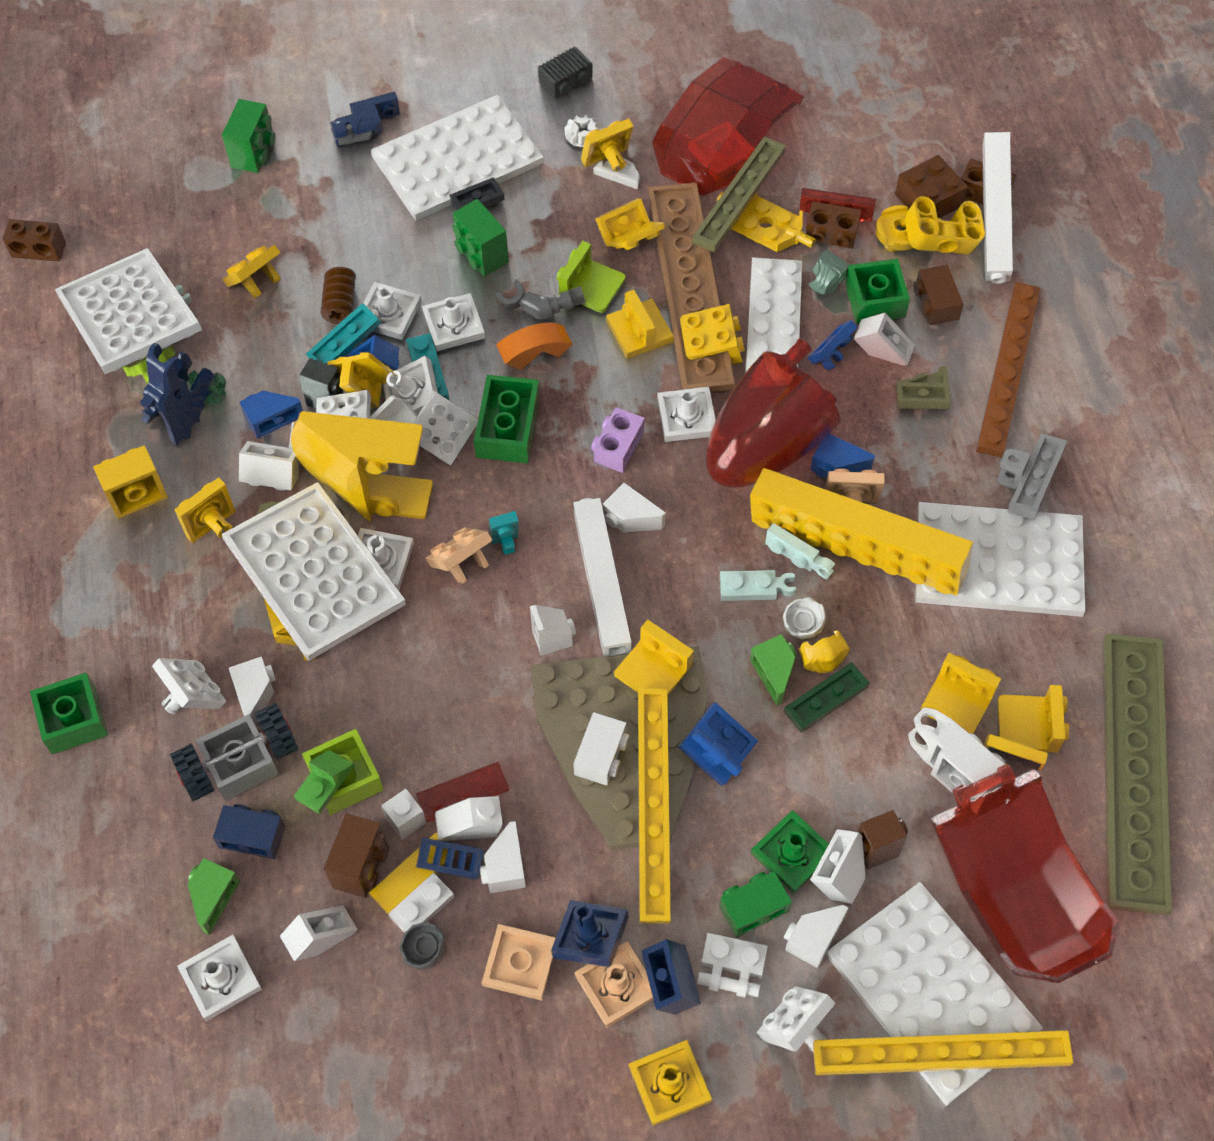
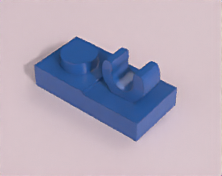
[808,320,858,371]

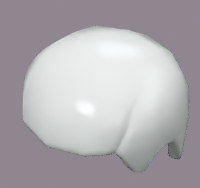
[783,597,826,640]

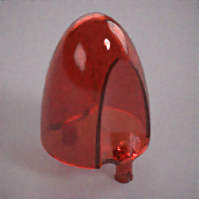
[706,338,840,488]

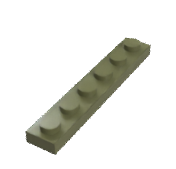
[692,136,786,253]

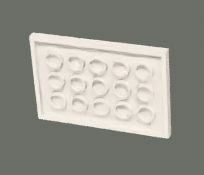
[371,95,544,221]
[55,248,202,374]
[222,482,406,661]
[915,502,1085,617]
[825,882,1043,1106]

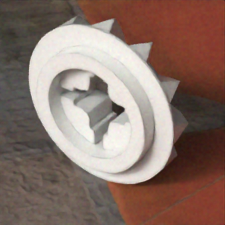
[565,115,602,147]

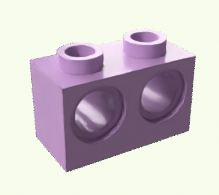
[591,407,645,473]

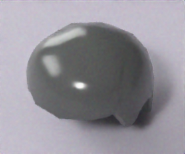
[399,922,447,970]

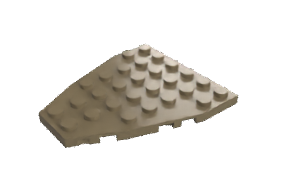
[531,646,707,850]

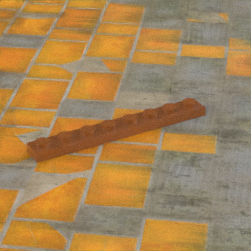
[976,282,1040,458]

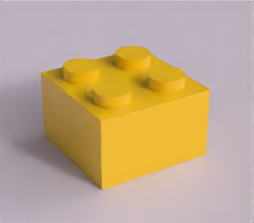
[93,445,168,519]

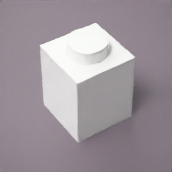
[381,789,426,840]

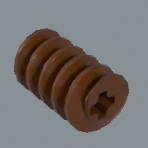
[321,267,356,325]

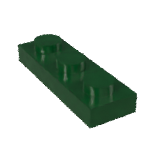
[784,662,870,733]

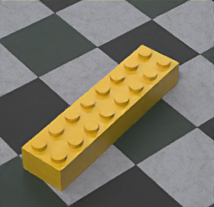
[750,468,973,596]

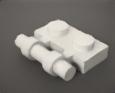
[697,933,768,998]

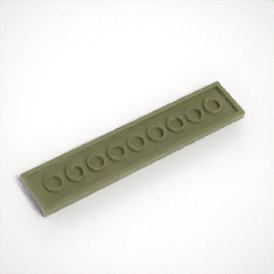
[1103,633,1172,915]

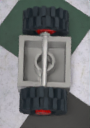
[170,703,299,802]

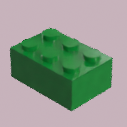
[474,374,540,463]

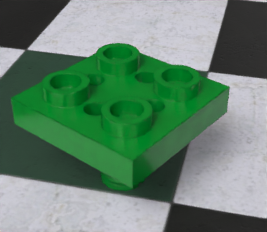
[751,810,829,894]

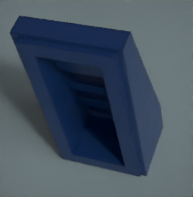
[415,838,484,880]

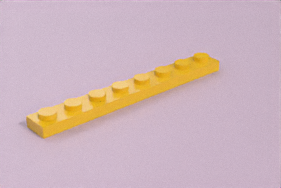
[638,688,671,923]
[813,1031,1073,1075]

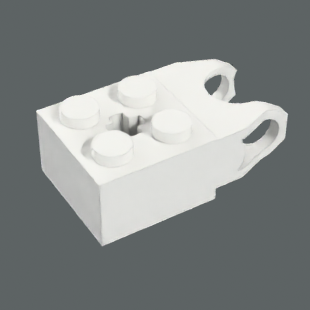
[908,708,1009,813]

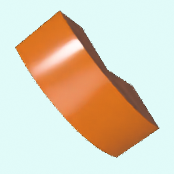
[496,323,573,370]

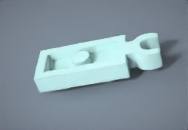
[765,523,835,580]
[719,570,796,601]

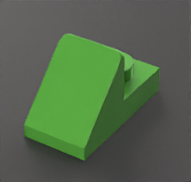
[294,750,354,814]

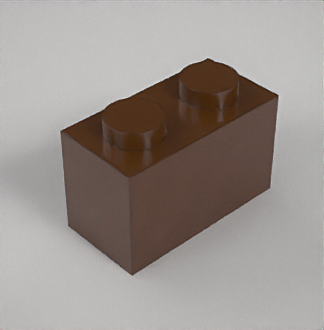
[913,265,964,325]
[858,810,908,870]

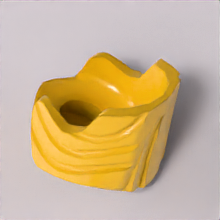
[798,630,850,673]

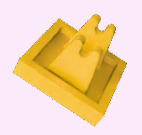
[222,244,281,298]

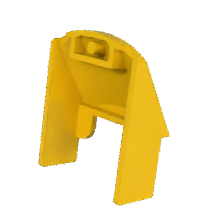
[291,411,433,522]

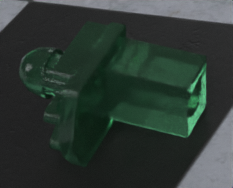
[187,370,226,406]

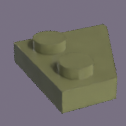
[895,366,951,409]

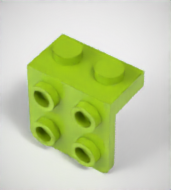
[556,240,625,313]

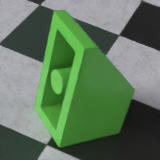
[750,634,796,706]
[188,858,240,935]

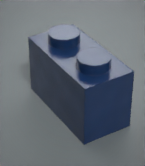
[213,804,285,859]
[641,939,701,1015]

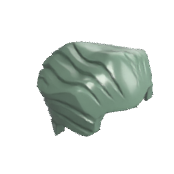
[809,249,848,294]

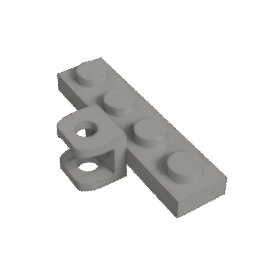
[997,433,1067,520]

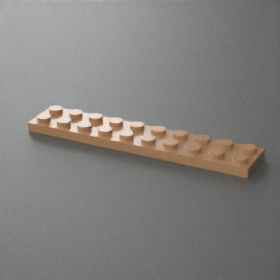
[648,182,735,392]

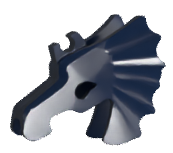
[140,343,215,446]

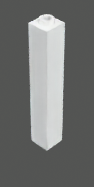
[983,132,1013,284]
[573,498,631,657]

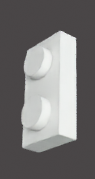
[389,873,454,933]

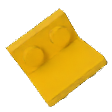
[614,619,694,697]

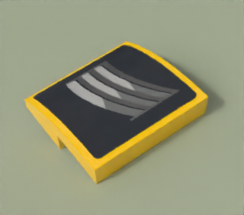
[983,734,1048,771]

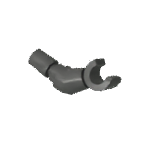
[496,279,586,320]

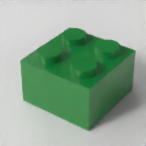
[222,99,276,173]
[452,199,509,277]
[845,259,910,324]
[30,672,108,755]

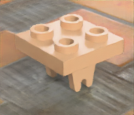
[425,527,493,584]

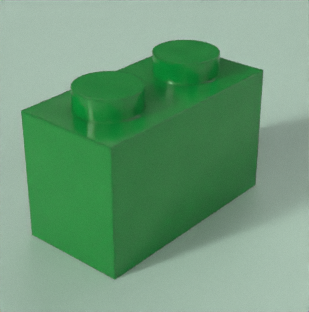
[719,871,792,938]

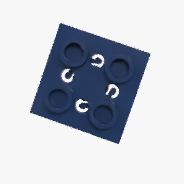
[551,900,629,967]

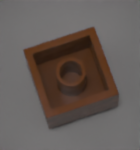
[895,154,968,218]
[324,813,389,898]

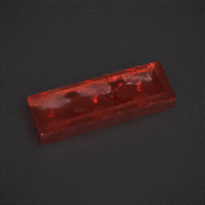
[799,188,876,222]
[416,761,509,823]

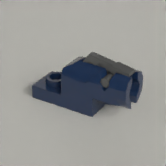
[330,91,400,147]

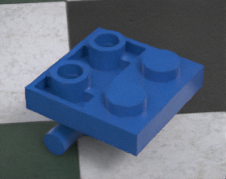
[678,702,758,786]

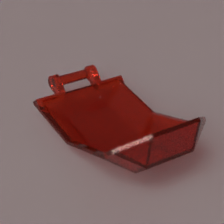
[652,57,804,196]
[931,764,1120,983]

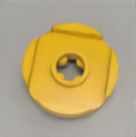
[875,205,913,252]

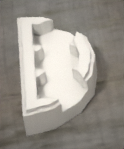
[594,159,640,189]

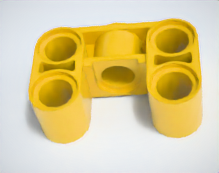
[905,196,985,255]

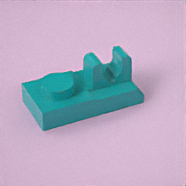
[489,511,519,555]

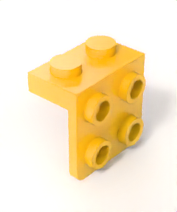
[595,198,666,250]
[680,304,745,365]
[921,653,1001,734]
[997,685,1069,753]

